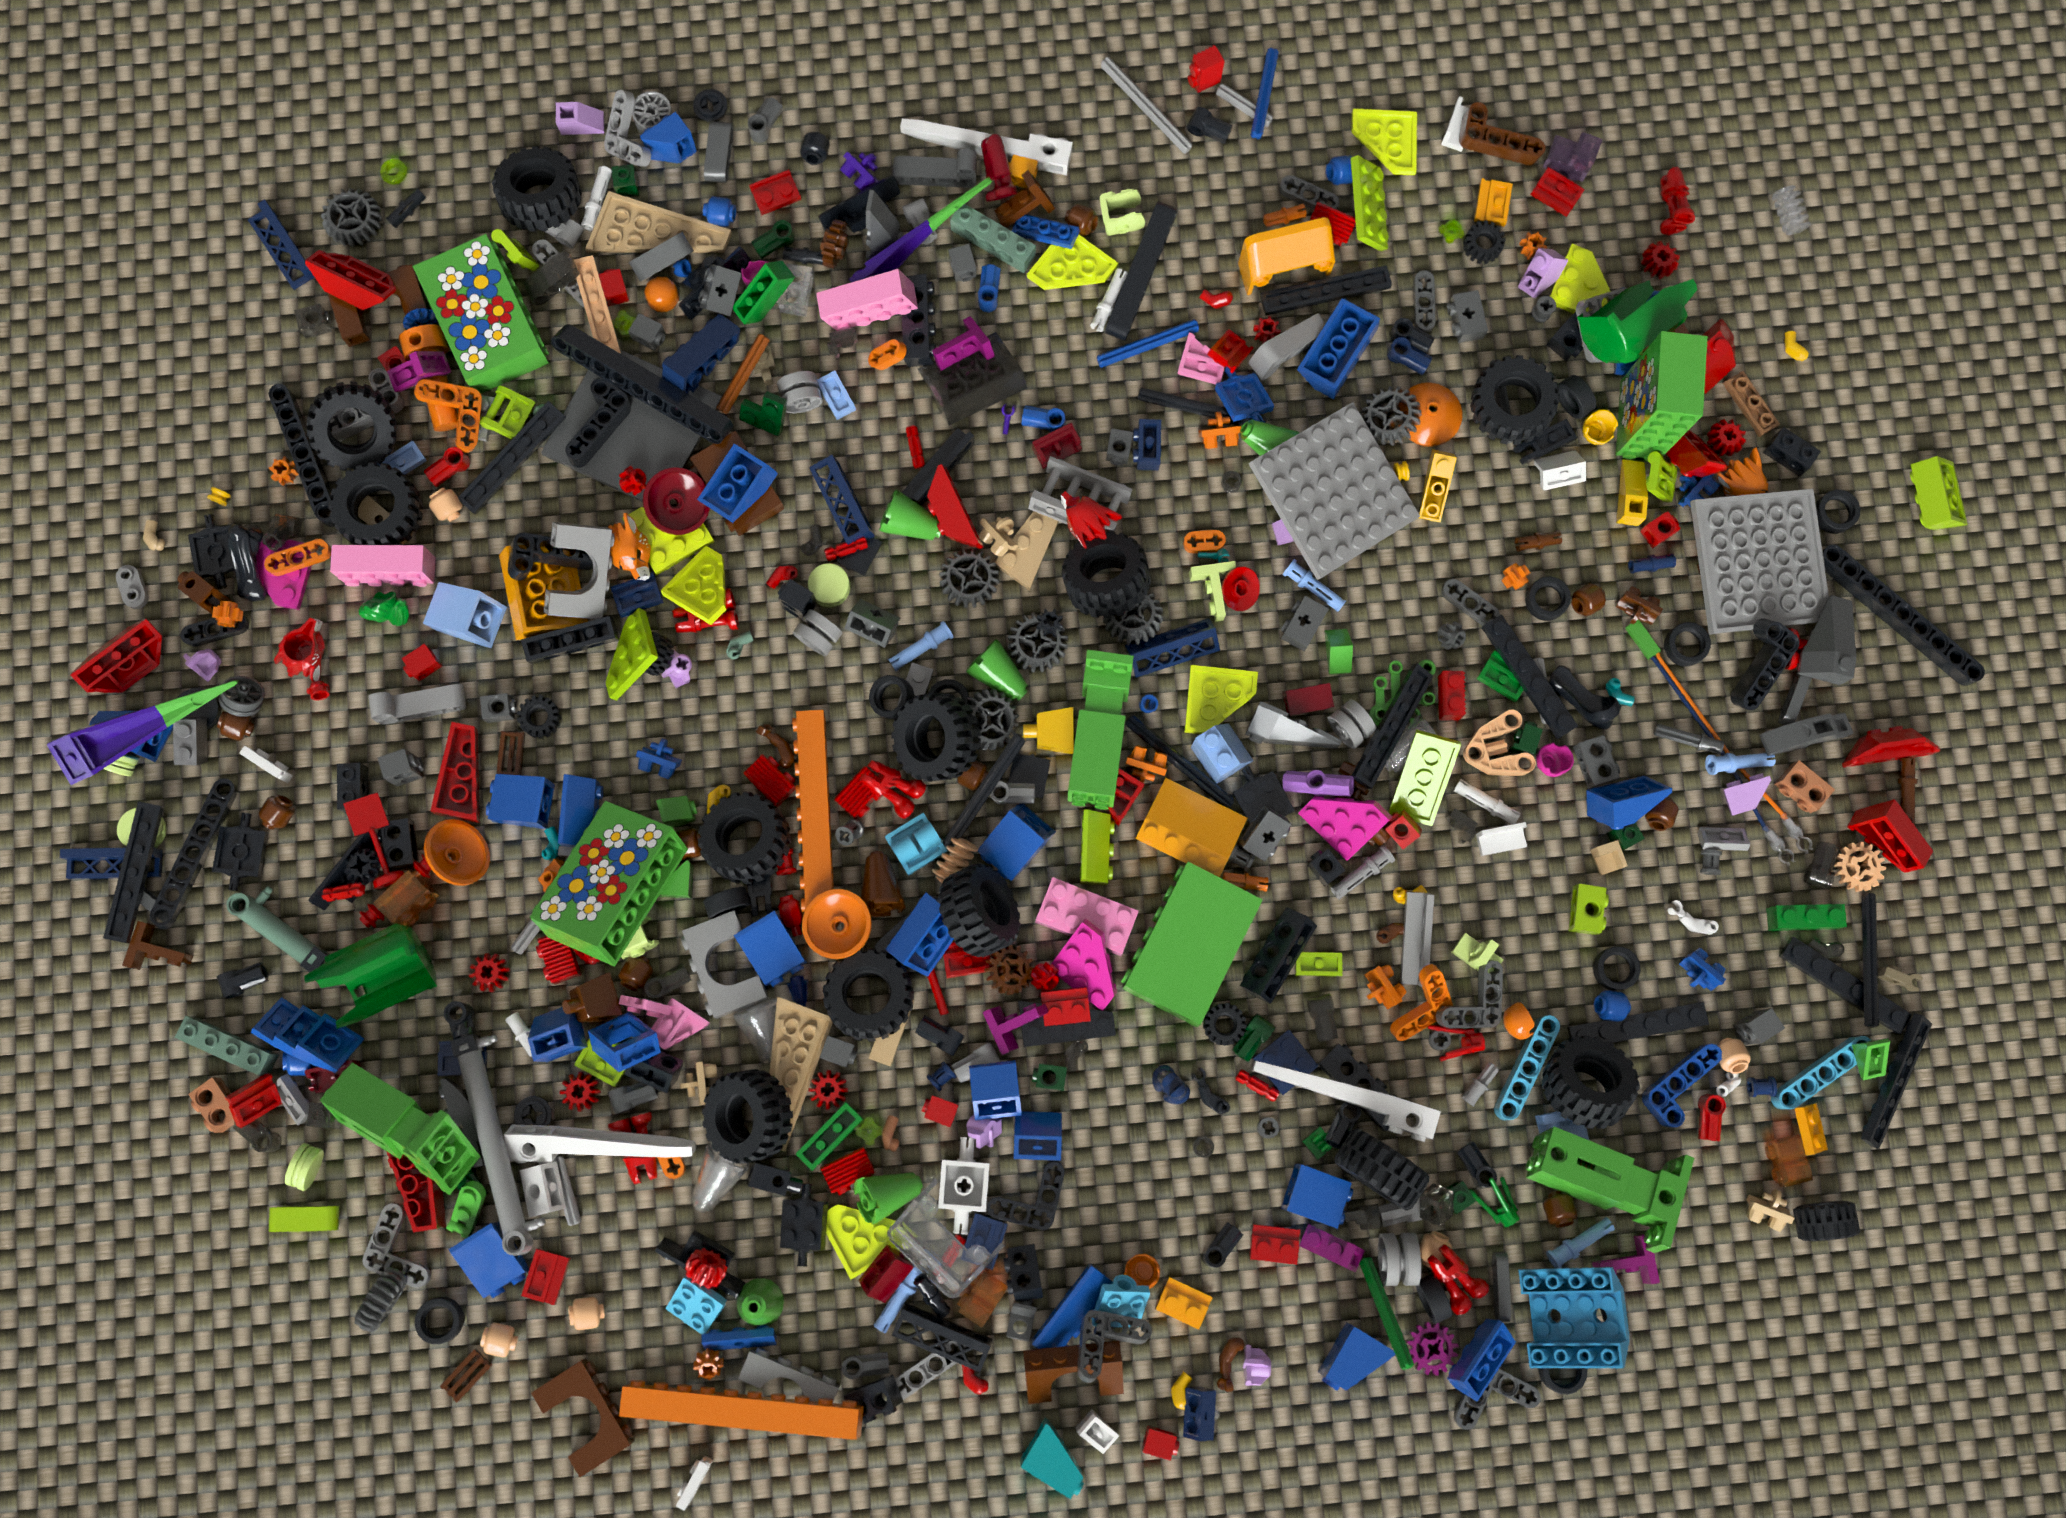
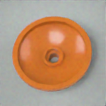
[1398,383,1462,447]
[424,819,490,886]
[802,889,872,959]

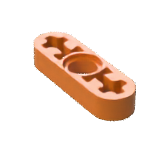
[264,539,332,576]

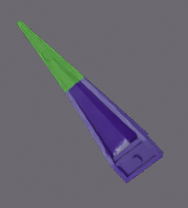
[849,177,992,283]
[46,680,239,785]

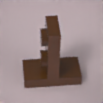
[994,170,1056,228]
[122,921,194,970]

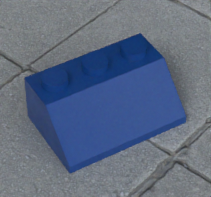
[558,774,603,847]
[886,893,954,977]
[1447,1319,1516,1402]

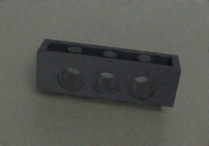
[902,274,937,367]
[521,616,619,664]
[1240,907,1317,1004]
[1317,1043,1397,1131]

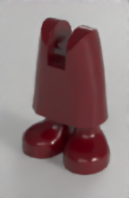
[981,134,1017,202]

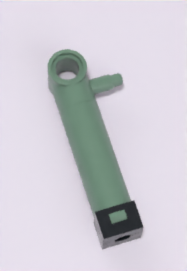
[226,886,330,972]

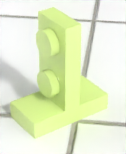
[1189,561,1236,622]
[1451,933,1504,973]

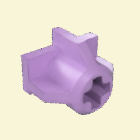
[183,649,222,682]
[662,650,692,688]
[966,1115,1002,1149]
[1243,1345,1271,1386]

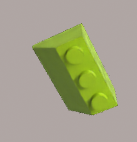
[1910,456,1968,530]
[1080,810,1115,885]

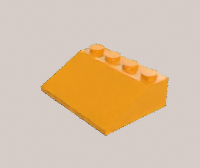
[499,545,588,640]
[1136,778,1247,877]

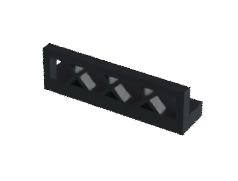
[902,428,975,506]
[892,1302,993,1372]

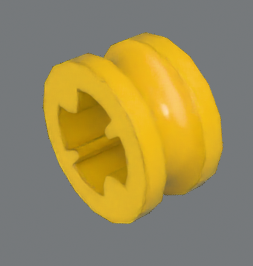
[1393,461,1410,482]
[207,487,231,506]

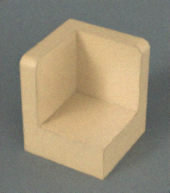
[1590,840,1627,875]

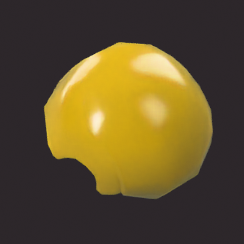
[1582,409,1618,445]

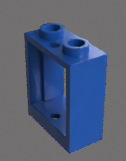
[588,1012,661,1072]

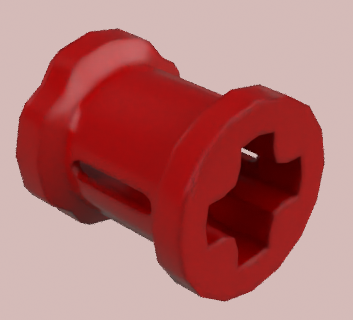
[776,849,797,876]

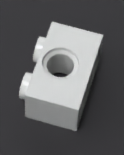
[520,1162,566,1217]

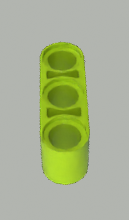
[268,1206,340,1232]

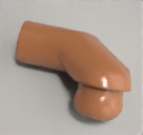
[882,1115,899,1152]

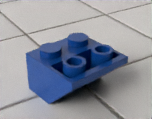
[640,112,697,164]
[528,1007,588,1062]
[969,1060,1022,1121]
[1013,1111,1062,1161]

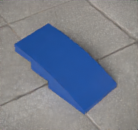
[251,997,364,1073]

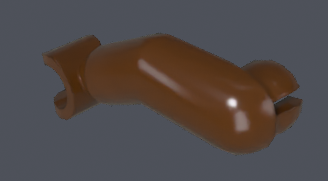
[755,724,795,769]
[1376,922,1404,944]
[1217,1337,1245,1392]

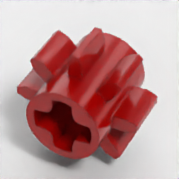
[1253,316,1281,344]
[619,466,647,496]
[1031,962,1059,991]

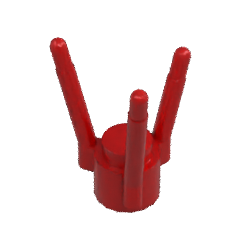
[1427,1025,1485,1061]

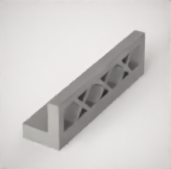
[1400,891,1434,987]

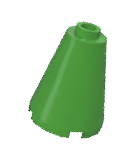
[1240,419,1299,456]
[879,489,941,541]
[966,639,1028,701]
[854,1172,923,1225]
[736,1278,784,1327]

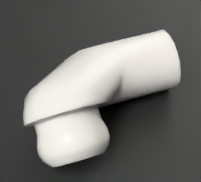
[1716,1072,1741,1097]

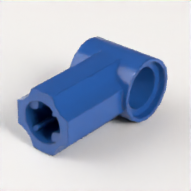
[978,264,1001,312]
[1021,405,1066,433]

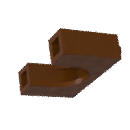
[328,264,429,347]
[690,430,784,536]
[1023,1341,1124,1404]
[531,1358,634,1478]

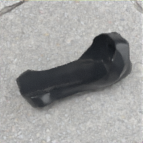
[227,524,267,602]
[1549,665,1622,730]

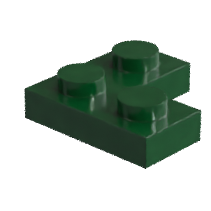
[739,391,787,437]

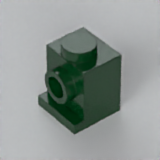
[1508,721,1543,756]

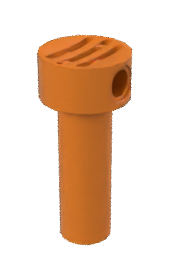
[399,324,458,432]

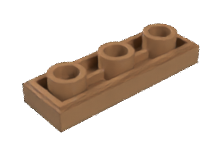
[1723,371,1780,438]

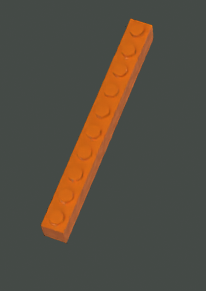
[792,710,834,933]
[619,1380,864,1440]

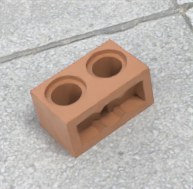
[1775,760,1835,813]
[188,1077,235,1133]

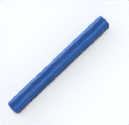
[1251,48,1279,139]
[1097,319,1199,368]

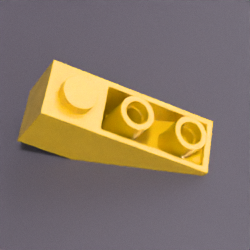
[1419,449,1457,522]
[1616,459,1648,526]

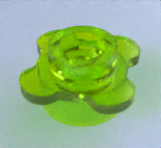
[1439,219,1465,244]
[611,310,636,336]
[855,1117,883,1146]

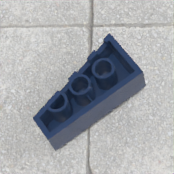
[662,313,740,393]

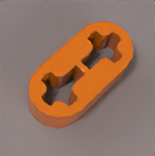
[868,339,907,370]
[1183,530,1226,554]
[657,1136,686,1179]

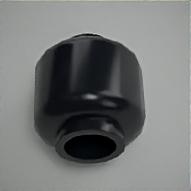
[800,132,830,165]

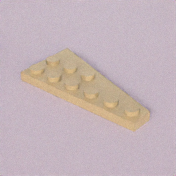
[585,191,732,253]
[770,997,833,1152]

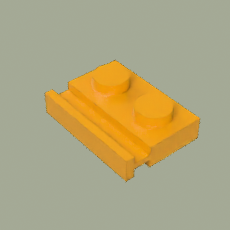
[1474,178,1513,227]
[1795,1103,1828,1155]
[1155,1277,1213,1330]

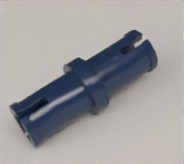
[1628,553,1676,574]

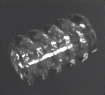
[1772,185,1811,235]

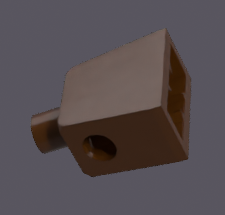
[177,571,234,614]
[562,972,623,1023]

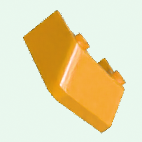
[1238,218,1335,295]

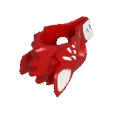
[1061,491,1122,549]
[274,618,325,682]

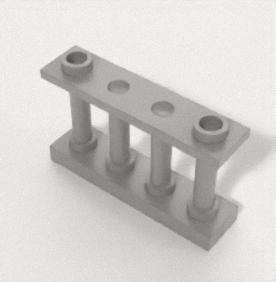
[1028,456,1133,534]

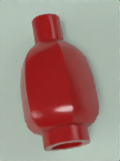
[778,894,803,937]

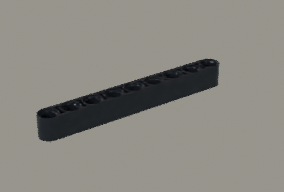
[551,324,733,444]
[1822,544,1985,686]

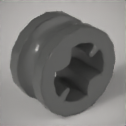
[1428,1030,1451,1051]
[1257,1117,1279,1139]

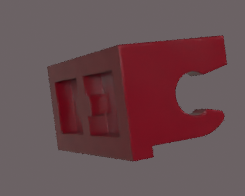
[1032,422,1082,469]
[1282,683,1334,716]
[305,1060,361,1094]
[858,1245,914,1303]

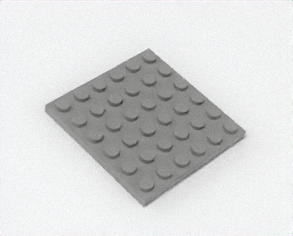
[1248,402,1420,580]
[1690,489,1829,635]

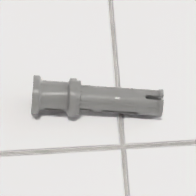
[1330,845,1395,900]

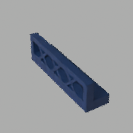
[247,199,315,290]
[809,455,876,545]
[1125,618,1220,677]
[60,847,163,879]

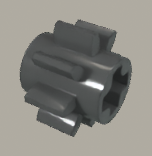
[1438,621,1466,650]

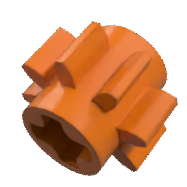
[1519,231,1548,260]
[268,456,299,486]
[1501,563,1531,590]
[212,601,243,627]
[693,1348,724,1380]

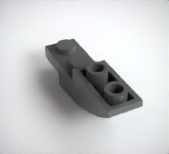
[1759,713,1853,756]
[439,1078,485,1168]

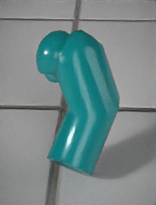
[1606,678,1635,707]
[542,826,561,861]

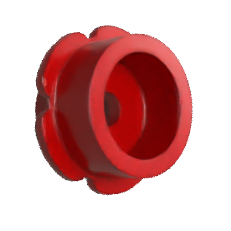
[307,681,330,701]

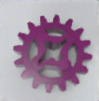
[1405,1321,1458,1375]

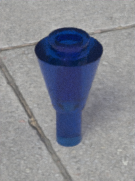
[786,975,809,1007]

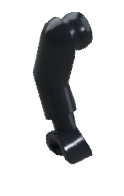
[1191,1068,1230,1114]

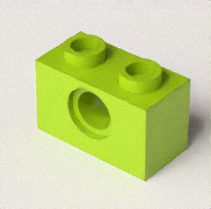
[1568,884,1609,935]

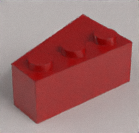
[1105,768,1145,827]

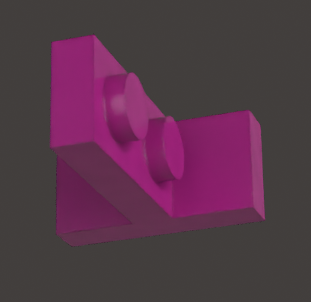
[932,316,994,370]
[387,351,452,392]
[983,1003,1048,1055]
[1299,1224,1365,1273]
[1592,1234,1660,1284]

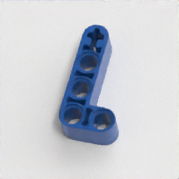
[1642,1044,1722,1127]

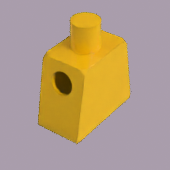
[1023,707,1074,754]

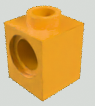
[1008,154,1038,188]

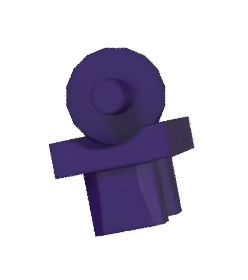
[840,152,879,191]

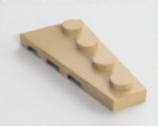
[995,511,1059,591]

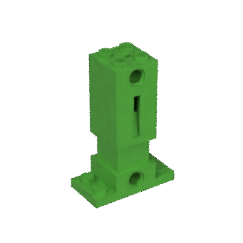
[1068,650,1134,810]
[320,1063,481,1195]
[1525,1127,1694,1253]

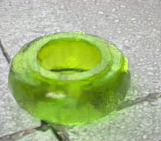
[380,159,408,185]

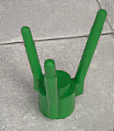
[1469,1177,1520,1228]

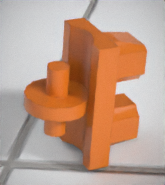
[1199,411,1241,449]
[1126,745,1168,784]
[1364,965,1407,1010]

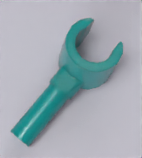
[1198,548,1230,563]

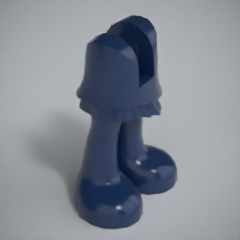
[1152,1065,1190,1104]

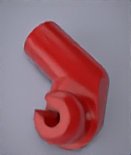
[1199,289,1233,309]
[766,565,798,590]
[962,1361,989,1395]

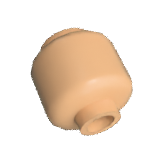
[429,488,463,522]
[1718,1038,1751,1074]
[1419,1231,1452,1268]
[569,1297,604,1330]
[480,1323,518,1357]

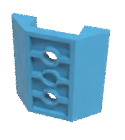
[1519,1267,1630,1368]

